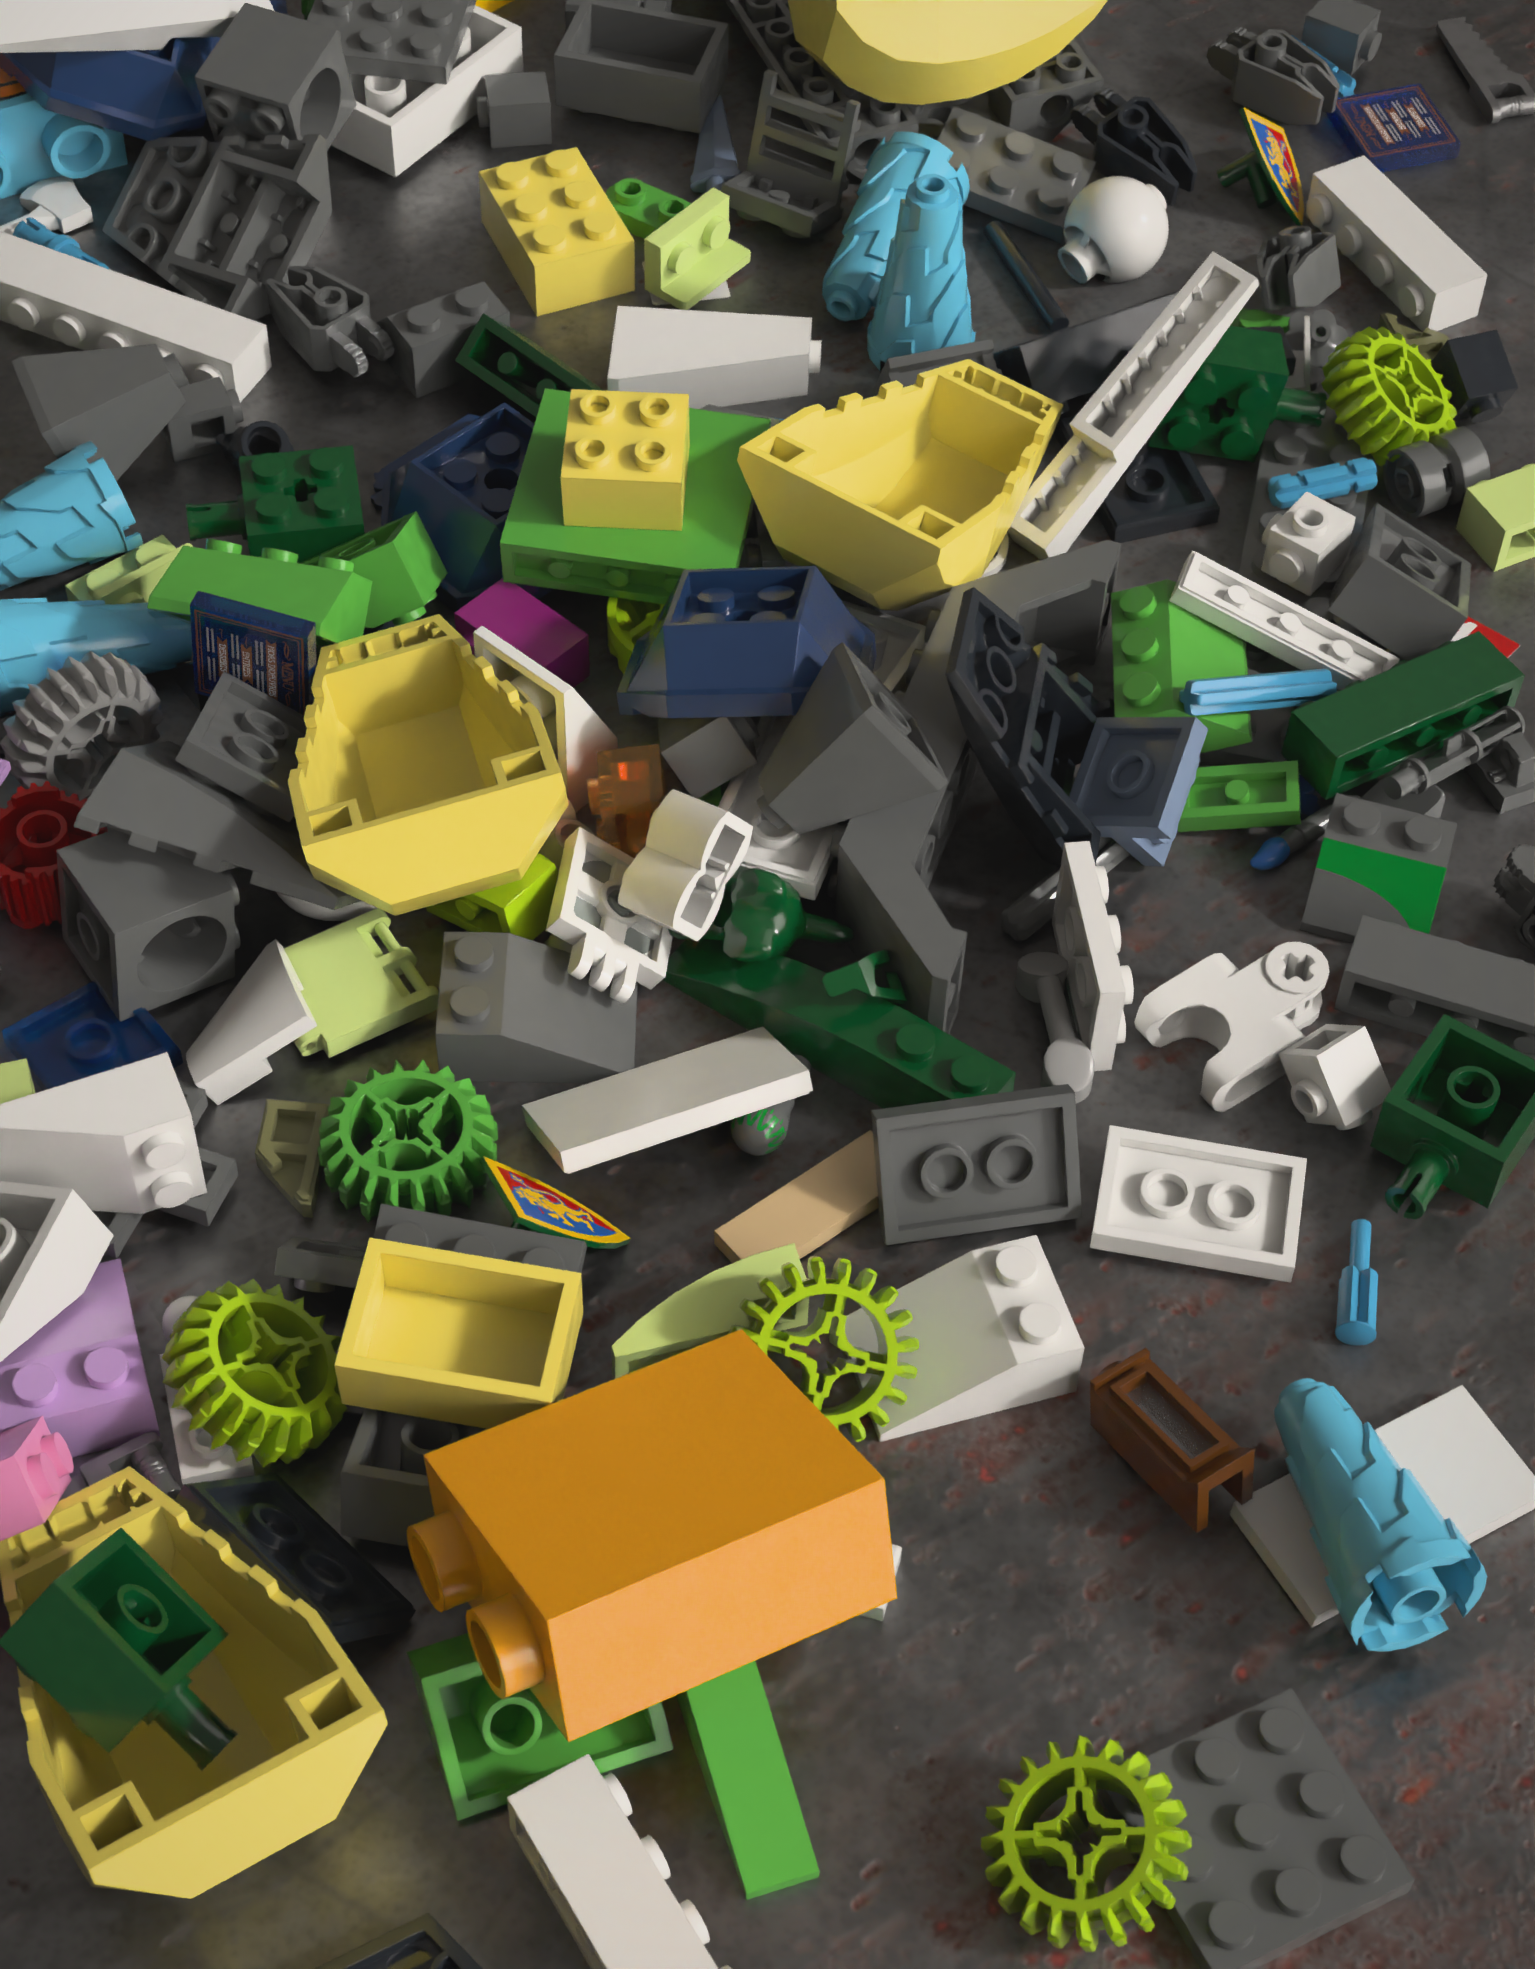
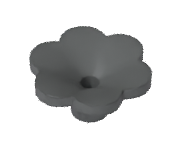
[1285,309,1349,368]

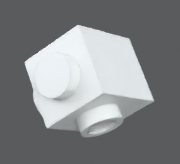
[1261,492,1356,596]
[1278,1024,1391,1130]

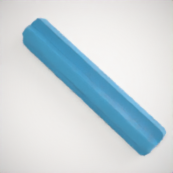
[1179,668,1337,716]

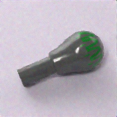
[729,1055,812,1156]

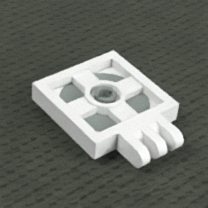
[546,827,673,1004]

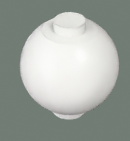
[1058,176,1169,284]

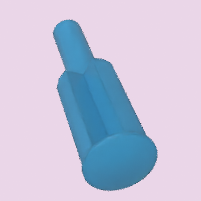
[1335,1219,1378,1346]

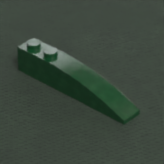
[663,939,1016,1109]

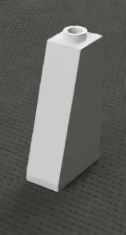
[607,306,822,409]

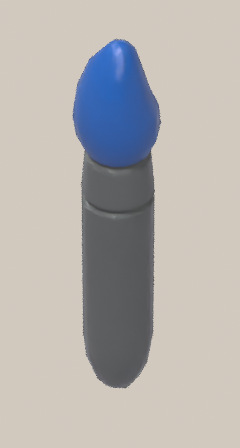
[1250,794,1360,870]

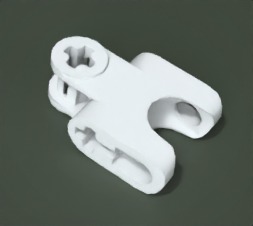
[1134,942,1329,1112]

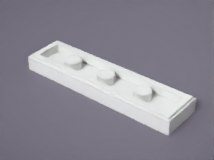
[1169,551,1399,690]

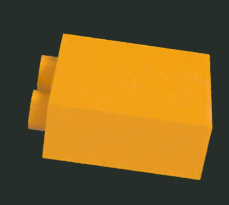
[407,1329,897,1742]

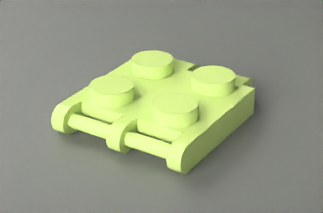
[284,908,439,1058]

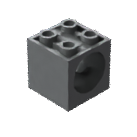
[195,3,357,150]
[56,830,240,1022]

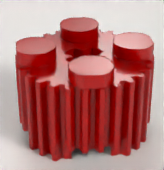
[0,781,108,929]

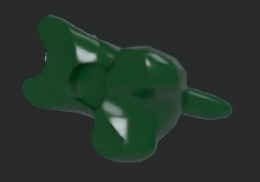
[668,868,854,963]

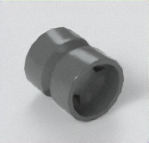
[1383,426,1490,519]

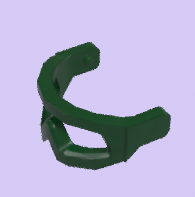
[822,950,908,1005]

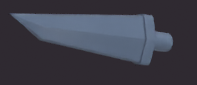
[690,95,741,193]

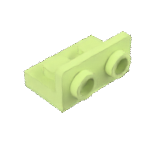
[644,187,751,310]
[65,534,193,604]

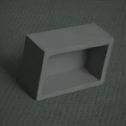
[554,0,729,133]

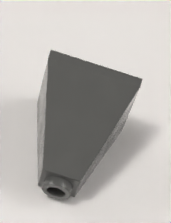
[11,344,189,481]
[756,642,949,835]

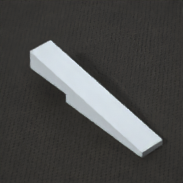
[0,0,274,53]
[1008,251,1259,560]

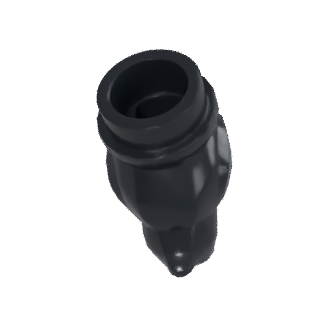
[216,421,294,472]

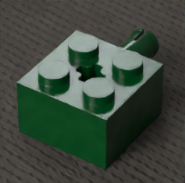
[1148,326,1327,462]
[186,445,365,563]
[1370,1014,1535,1219]
[0,1528,238,1771]

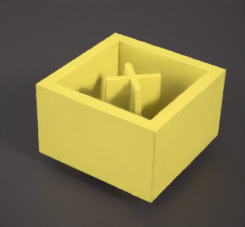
[561,389,690,531]

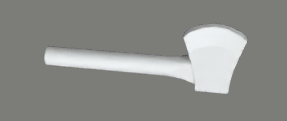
[0,176,93,235]

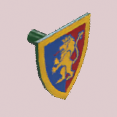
[1217,107,1304,226]
[480,1156,631,1249]

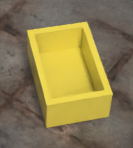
[479,147,635,316]
[334,1238,583,1429]

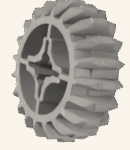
[0,651,164,801]

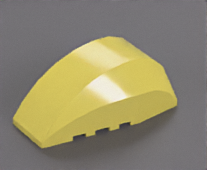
[788,0,1107,105]
[737,359,1063,611]
[288,614,568,916]
[0,1466,388,1899]

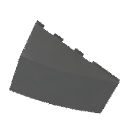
[102,134,332,320]
[74,741,362,910]

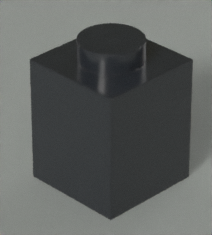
[1431,330,1518,423]

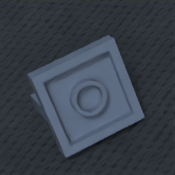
[1069,717,1208,867]

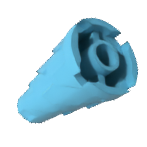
[822,132,970,321]
[867,174,976,370]
[0,441,143,591]
[0,598,202,717]
[1274,1378,1487,1651]

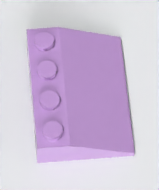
[0,1258,160,1458]

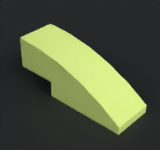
[611,1243,809,1380]

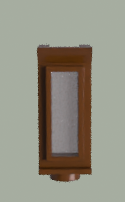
[1090,1347,1255,1533]

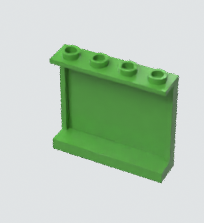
[500,388,771,604]

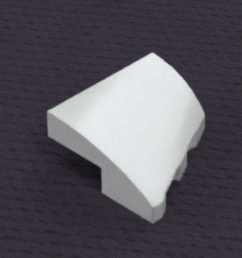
[186,939,318,1105]

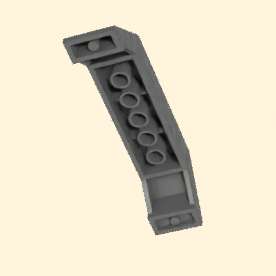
[827,540,1122,1034]

